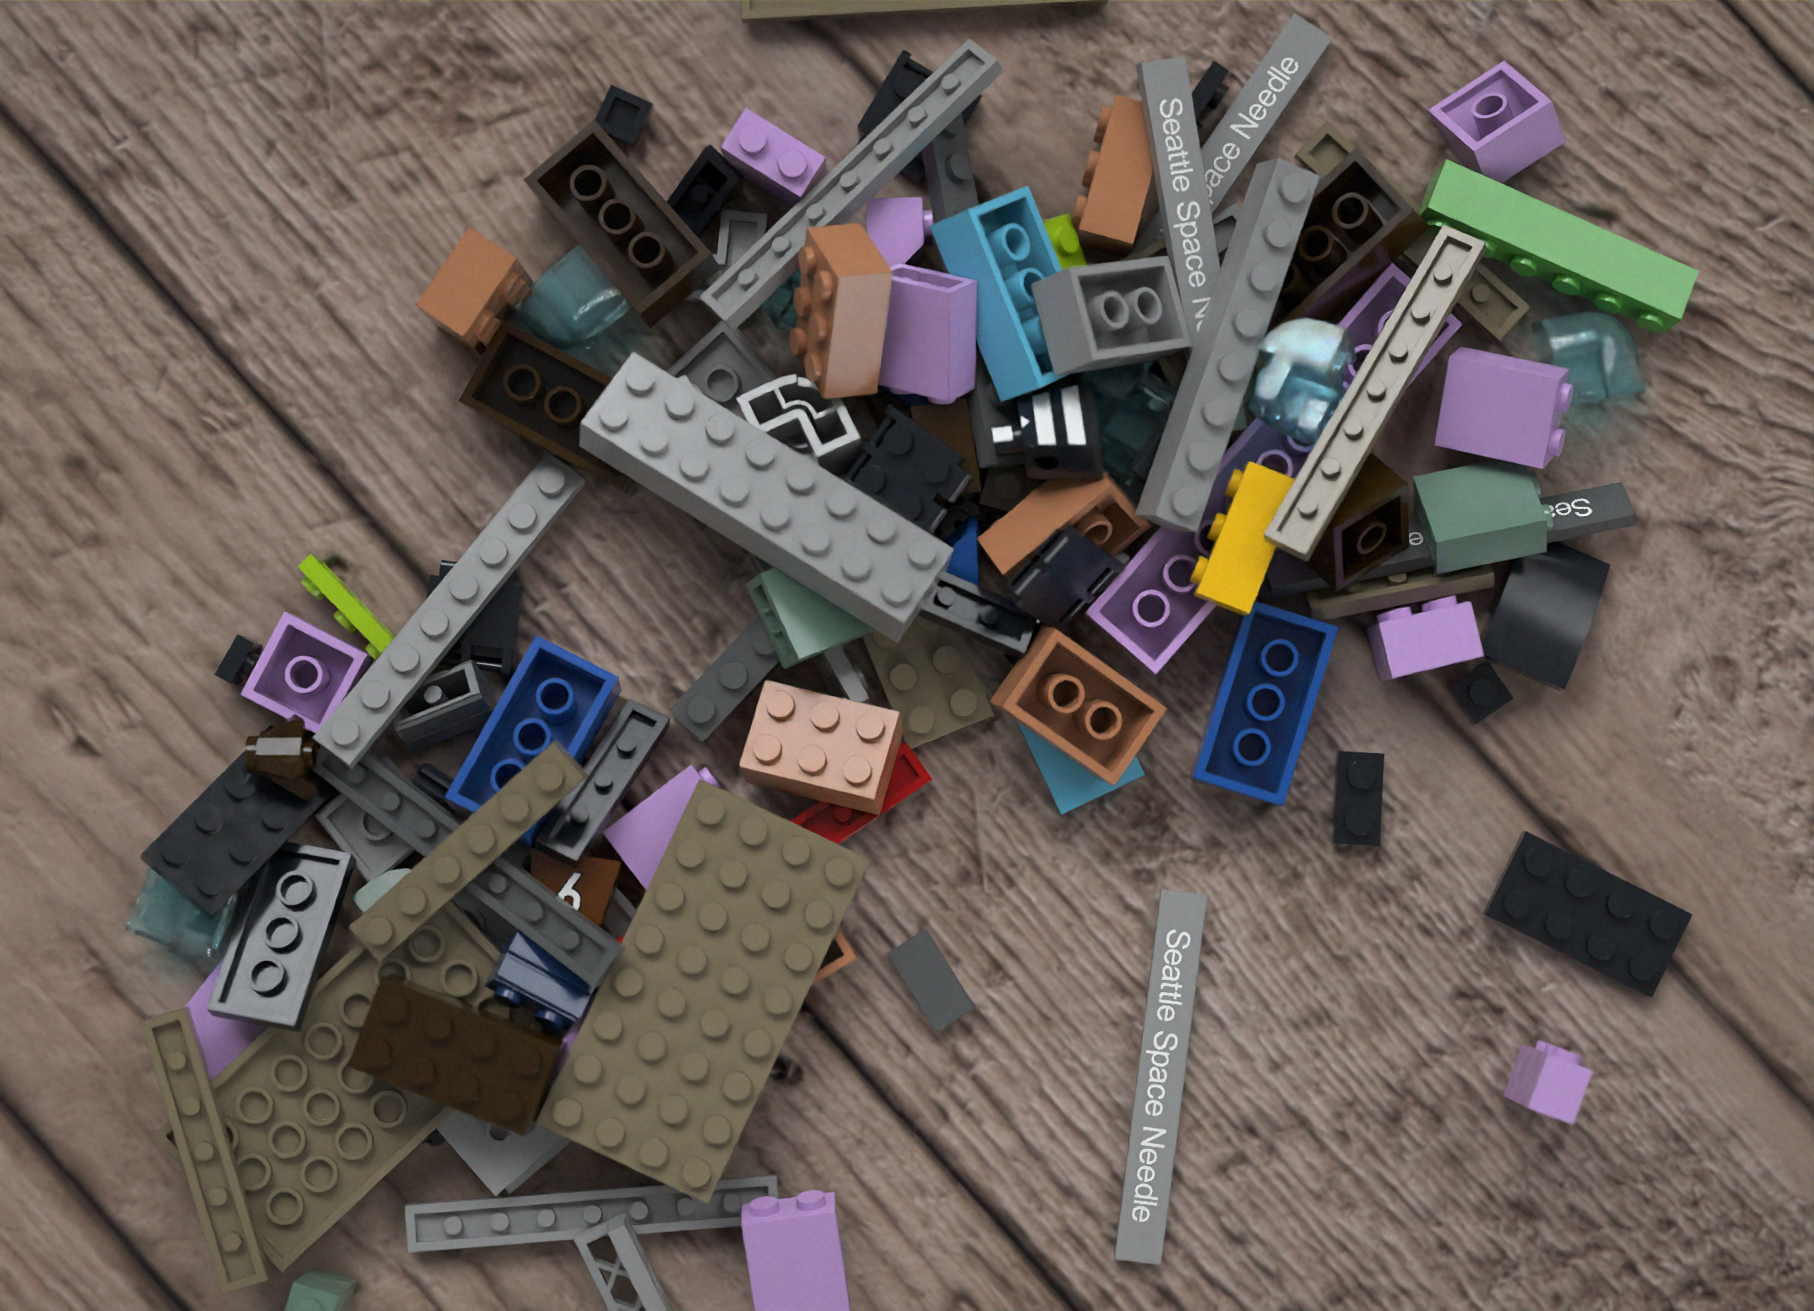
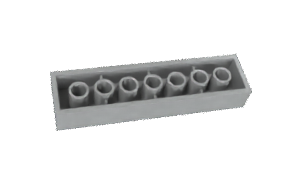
[579,352,954,643]

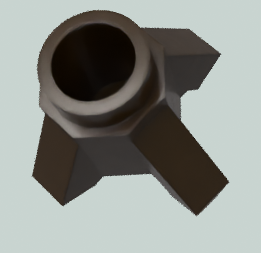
[245,714,321,800]

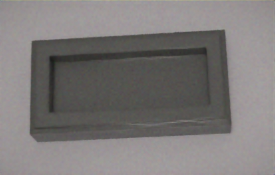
[887,928,975,1032]

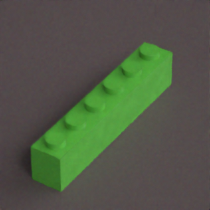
[1418,159,1699,333]

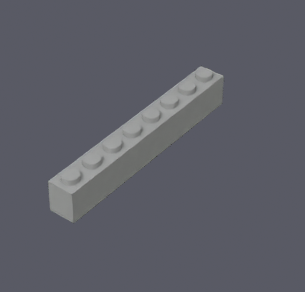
[1135,158,1320,532]

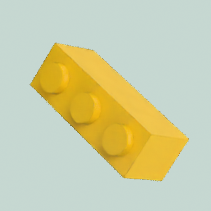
[1189,461,1295,616]

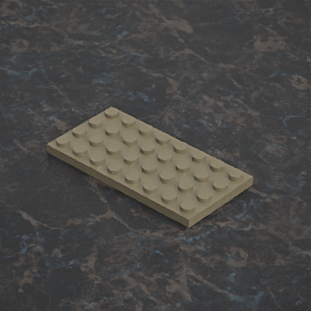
[536,779,870,1204]
[153,899,543,1272]

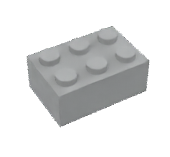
[1031,256,1193,376]

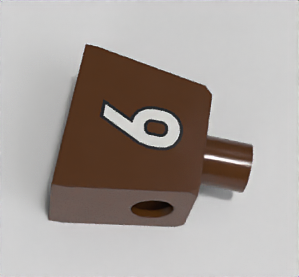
[531,847,624,929]

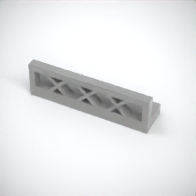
[574,1212,673,1311]

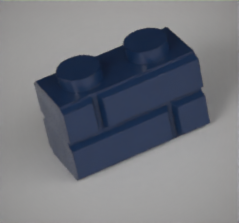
[484,929,595,1031]

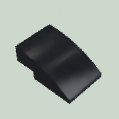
[1480,541,1610,691]

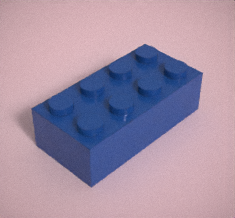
[1189,601,1338,806]
[445,635,622,851]

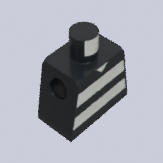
[992,381,1104,479]

